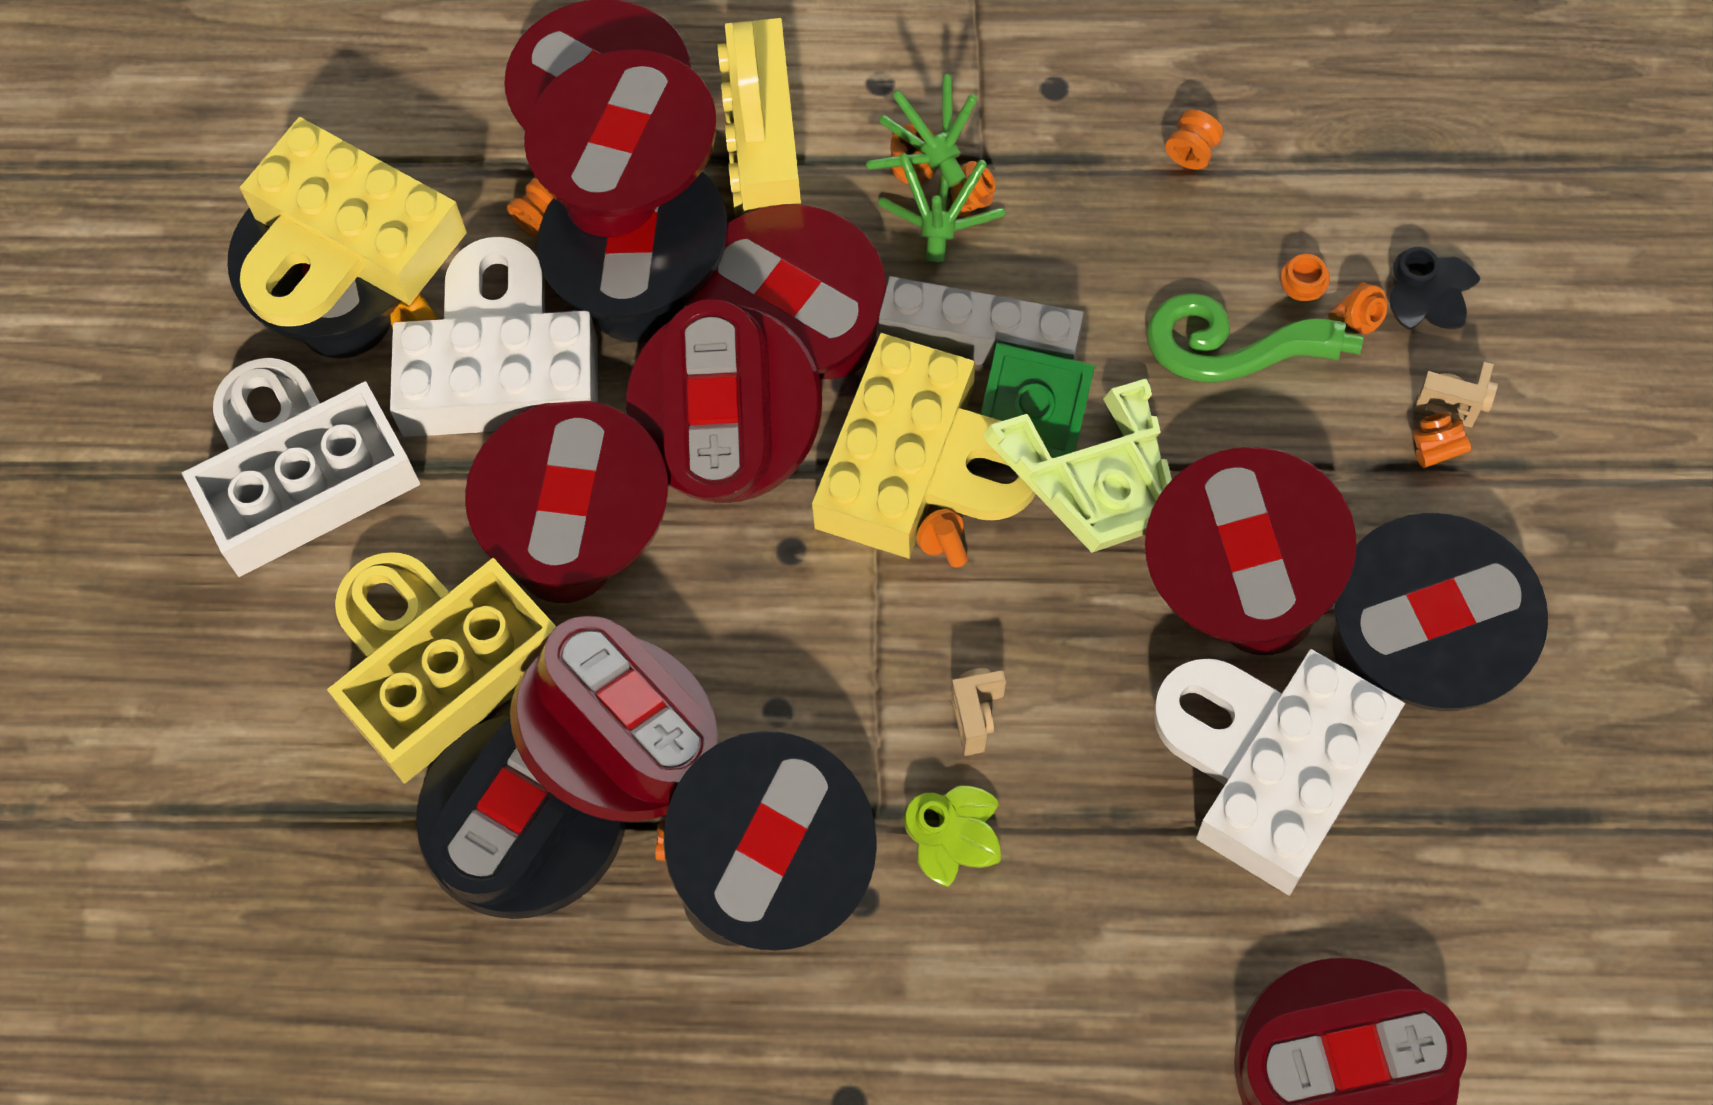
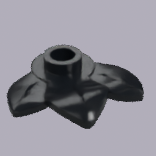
[1389,247,1481,330]

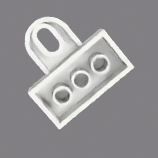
[390,237,598,437]
[182,358,421,577]
[1154,649,1405,896]

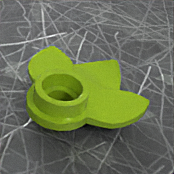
[903,786,1001,887]

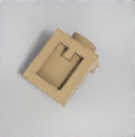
[1414,362,1498,428]
[951,668,1006,756]

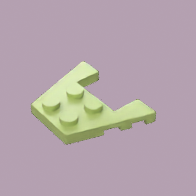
[983,379,1172,553]

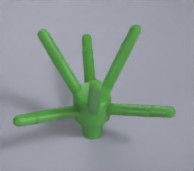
[866,74,977,188]
[878,153,1006,263]

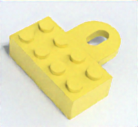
[717,18,801,219]
[239,117,467,326]
[812,333,1036,559]
[327,552,556,784]

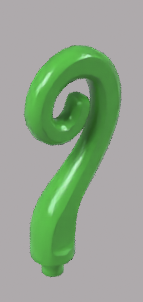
[1146,293,1364,383]

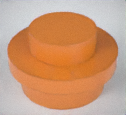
[1280,254,1330,302]

